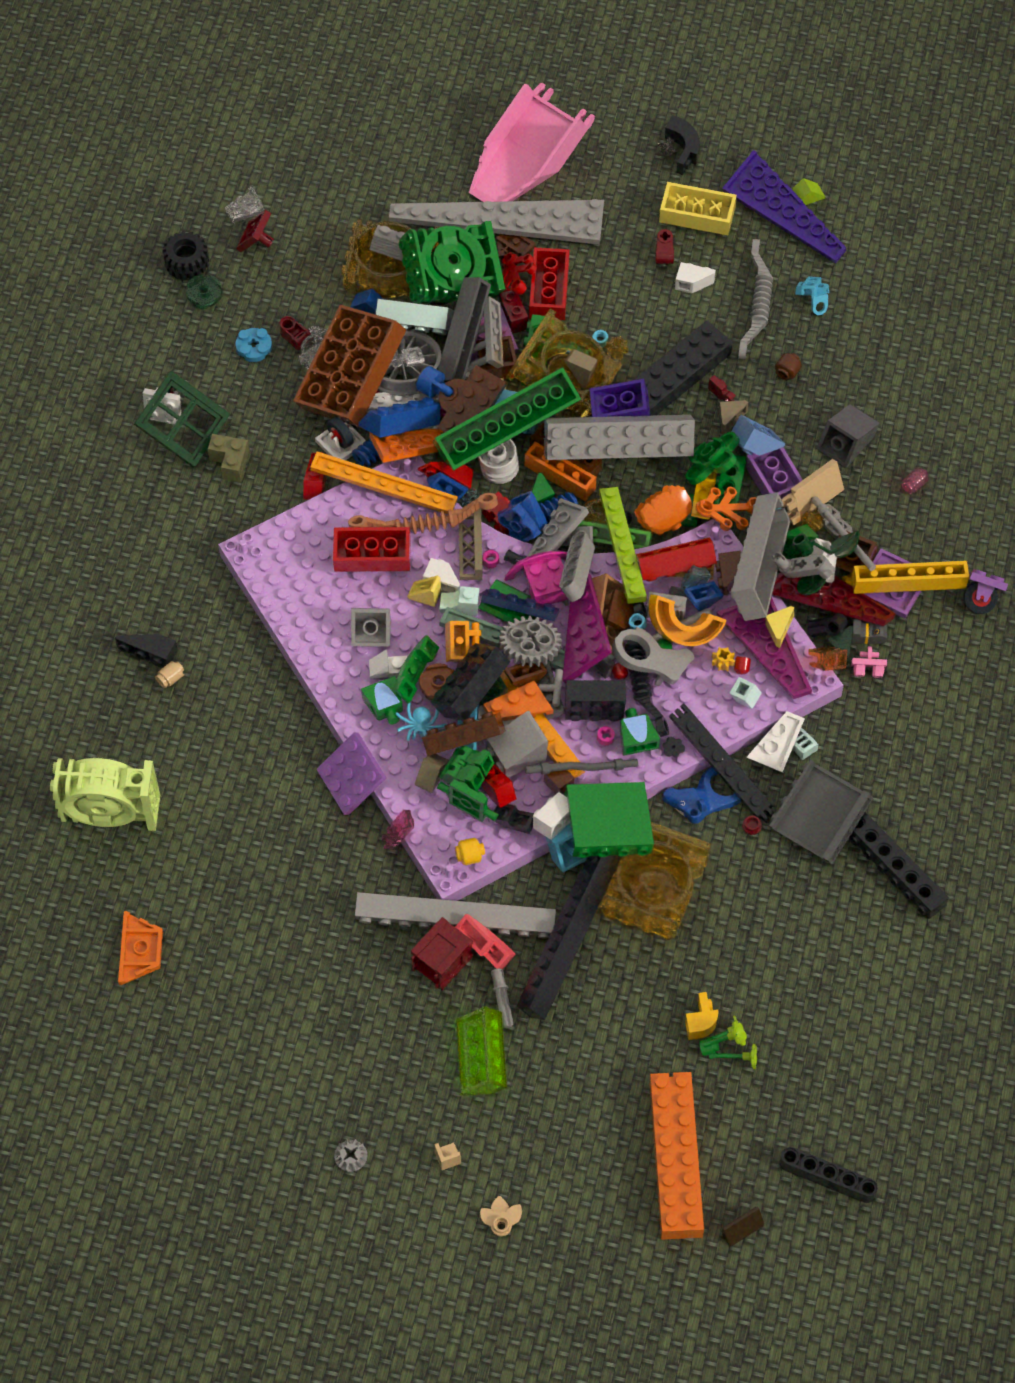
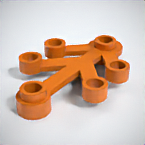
[696,487,756,531]

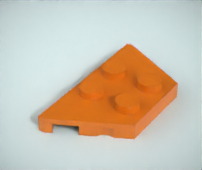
[118,911,163,985]

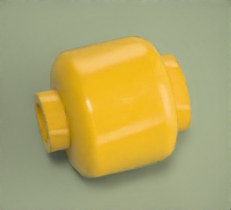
[455,838,485,865]

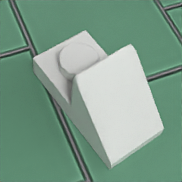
[369,650,407,679]

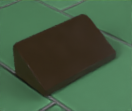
[722,1206,764,1246]

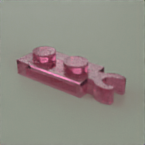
[381,810,414,849]

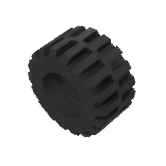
[163,231,209,280]

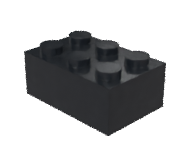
[565,680,626,721]

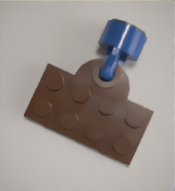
[416,365,507,433]

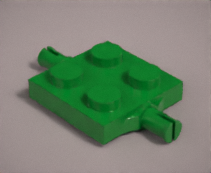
[437,779,498,822]

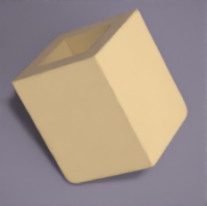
[434,1143,461,1170]

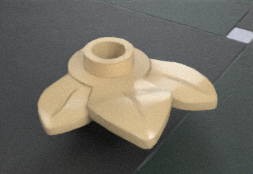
[480,1196,522,1237]

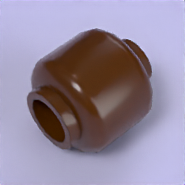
[775,353,802,380]

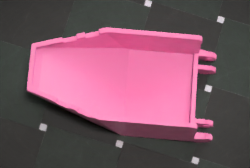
[469,83,595,202]

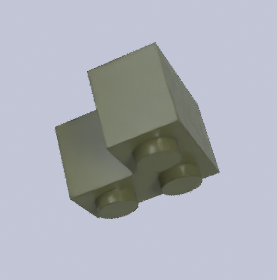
[208,434,250,483]

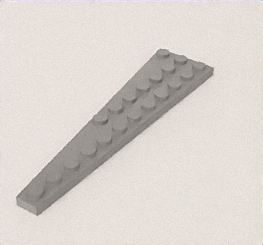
[389,199,604,245]

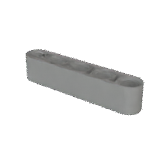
[559,531,595,602]

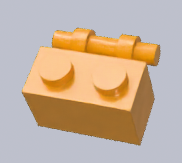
[445,621,481,662]

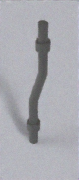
[525,758,638,775]

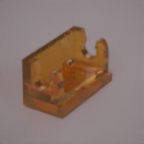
[808,647,847,671]

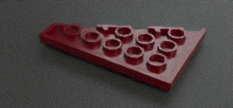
[772,568,896,626]

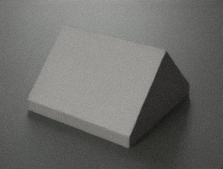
[351,608,391,647]

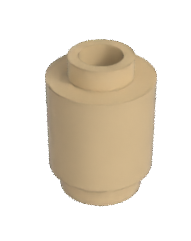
[155,661,184,688]

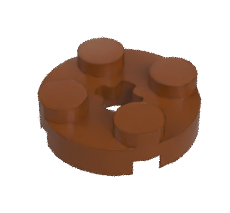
[419,663,455,700]

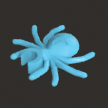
[396,703,447,742]

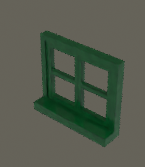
[134,371,230,468]

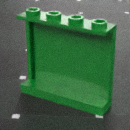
[564,782,654,858]

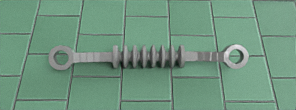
[738,239,773,359]

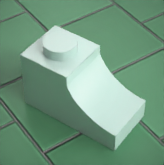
[439,586,480,616]

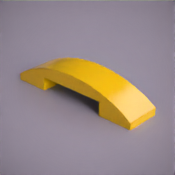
[691,472,717,520]

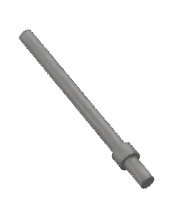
[812,496,876,571]

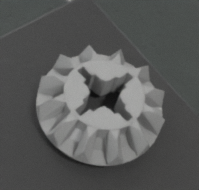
[334,1139,367,1172]

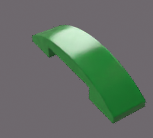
[395,635,439,704]

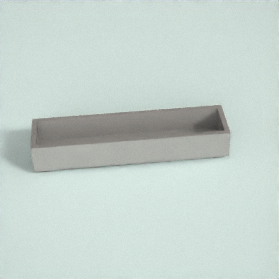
[544,415,695,460]
[731,492,791,621]

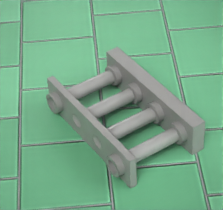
[465,296,504,379]

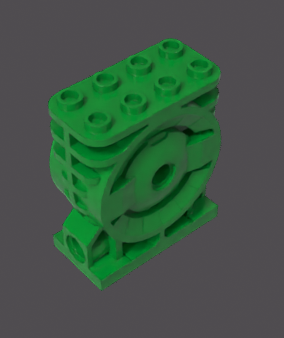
[399,221,505,304]

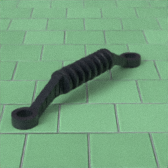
[624,602,669,737]

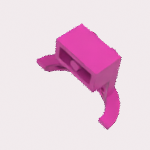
[504,551,568,604]

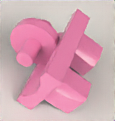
[851,646,887,678]

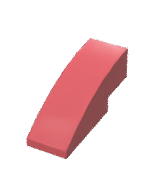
[455,914,516,969]

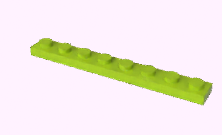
[599,487,647,604]

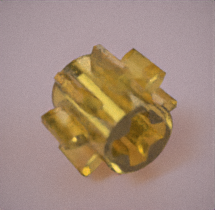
[606,336,628,359]
[800,510,824,533]

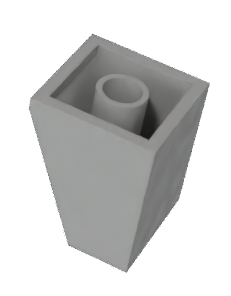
[485,711,548,778]

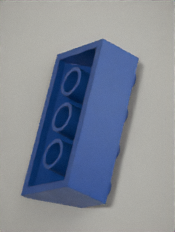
[358,397,441,438]

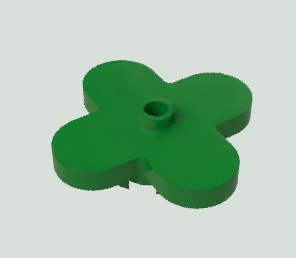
[685,432,740,485]

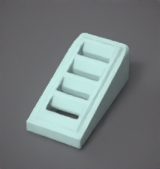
[792,728,818,760]

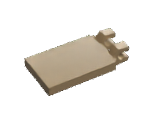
[781,459,844,525]

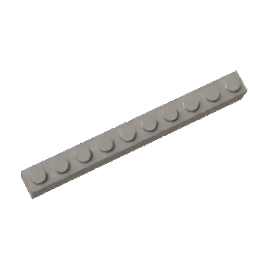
[355,892,556,939]

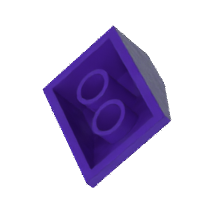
[590,379,650,417]

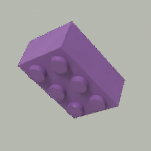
[746,448,803,499]

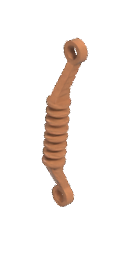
[348,493,498,534]

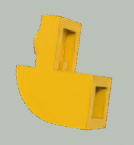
[685,992,718,1040]

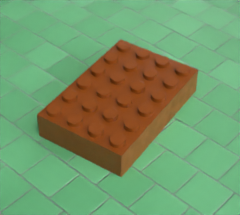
[293,305,406,427]

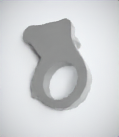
[612,627,695,686]

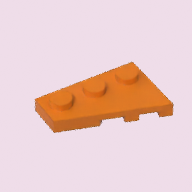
[483,681,553,721]

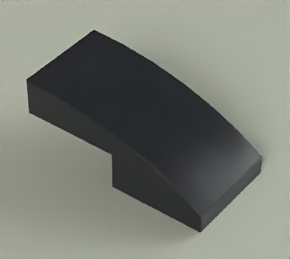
[494,804,534,834]

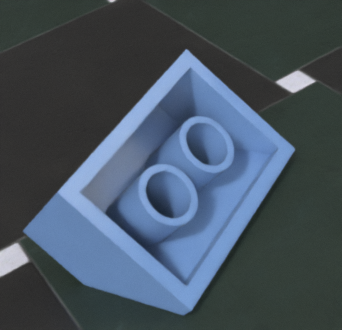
[731,415,785,456]

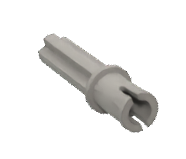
[491,969,513,1028]

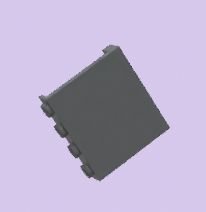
[769,759,873,865]

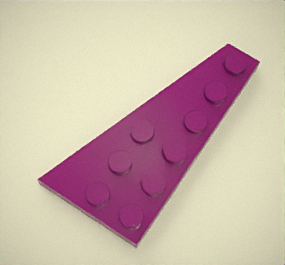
[562,574,612,683]
[717,597,812,699]

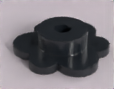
[662,737,685,757]

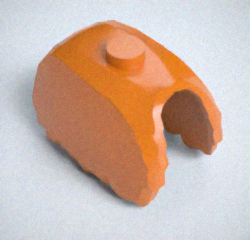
[634,485,692,536]

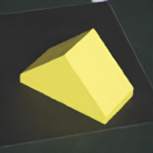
[407,575,441,607]
[765,606,794,648]

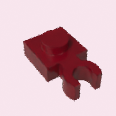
[708,375,736,402]

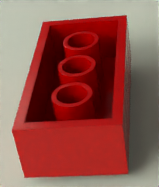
[529,247,570,321]
[333,527,411,572]

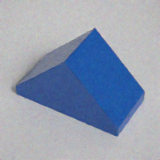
[350,289,385,315]
[684,581,724,611]

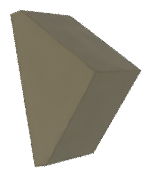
[564,349,598,389]
[719,400,749,435]
[415,754,448,793]

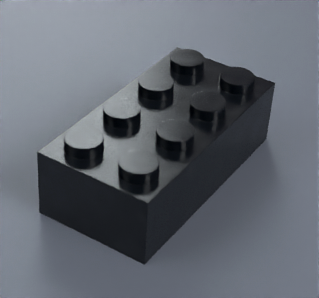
[430,643,511,721]

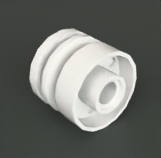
[478,439,519,484]

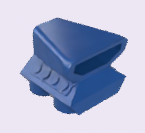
[497,491,548,542]

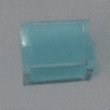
[681,565,712,589]

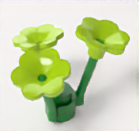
[700,1015,757,1069]

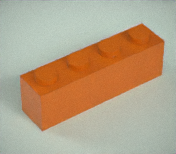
[525,442,596,502]

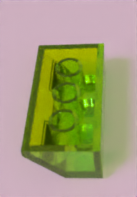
[456,1006,507,1096]

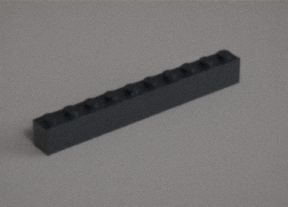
[517,855,622,1020]

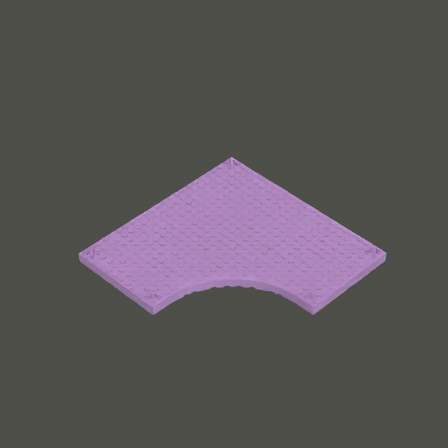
[218,456,844,901]

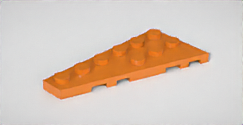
[369,429,444,463]

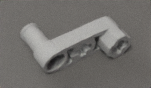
[771,551,835,579]

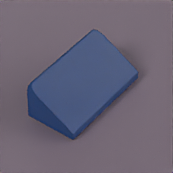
[427,472,468,500]

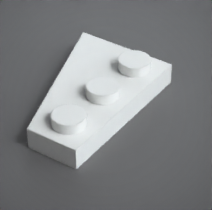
[746,711,805,772]

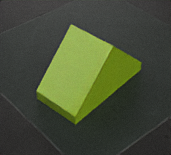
[792,178,825,205]

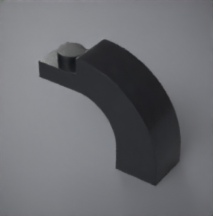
[665,115,700,175]

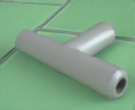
[538,669,563,707]

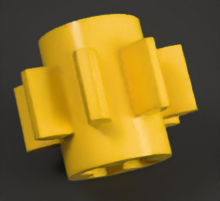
[712,647,735,671]

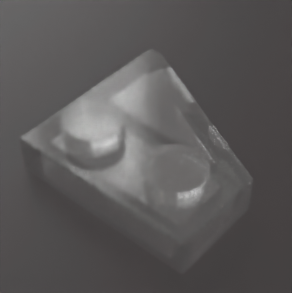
[225,186,265,223]

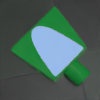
[361,676,403,725]
[620,708,660,756]

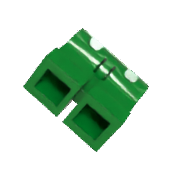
[439,746,495,791]

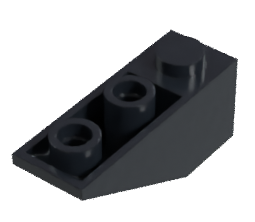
[115,634,178,667]

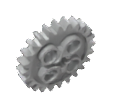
[499,616,562,667]

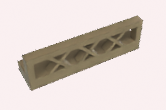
[459,508,482,580]

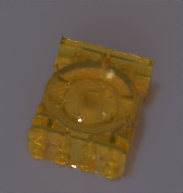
[341,219,439,305]
[506,308,623,417]
[601,822,711,940]

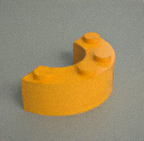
[649,594,727,646]

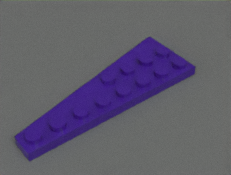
[722,150,846,263]

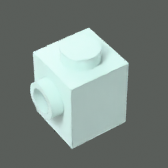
[729,677,762,709]

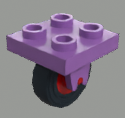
[964,569,1008,614]

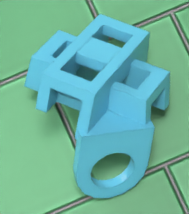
[795,276,829,315]

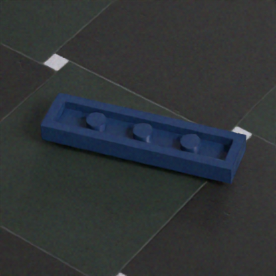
[481,589,559,622]

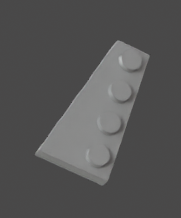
[528,498,589,556]

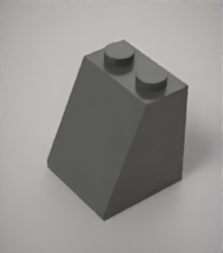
[816,404,880,468]

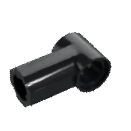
[807,613,848,637]

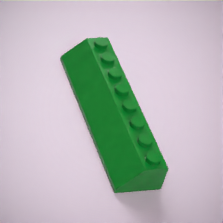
[433,367,581,471]

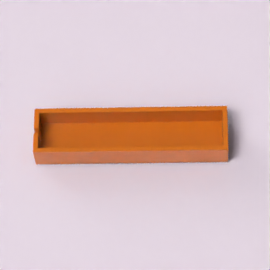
[649,1072,704,1240]

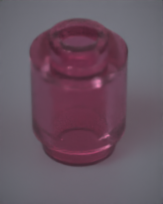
[901,467,929,494]

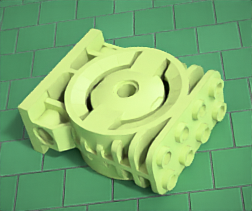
[50,758,161,831]

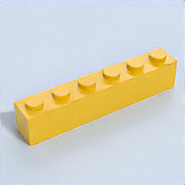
[851,561,969,594]

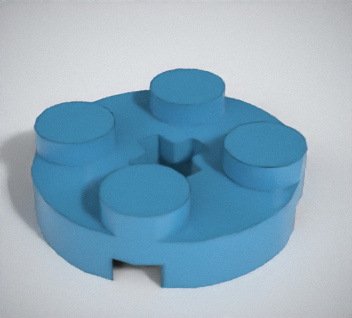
[236,328,272,362]

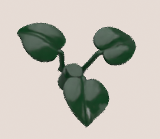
[782,530,860,596]

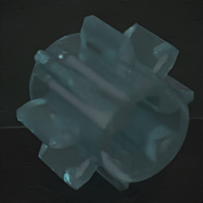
[461,488,482,507]

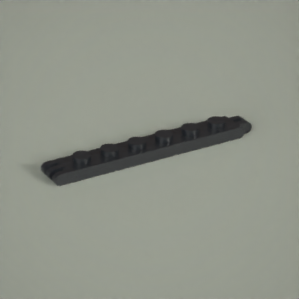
[669,703,774,823]

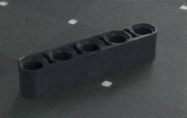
[780,1147,878,1203]

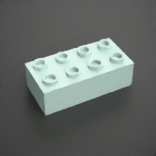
[376,299,454,335]

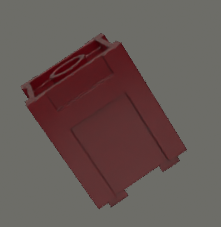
[411,917,473,990]

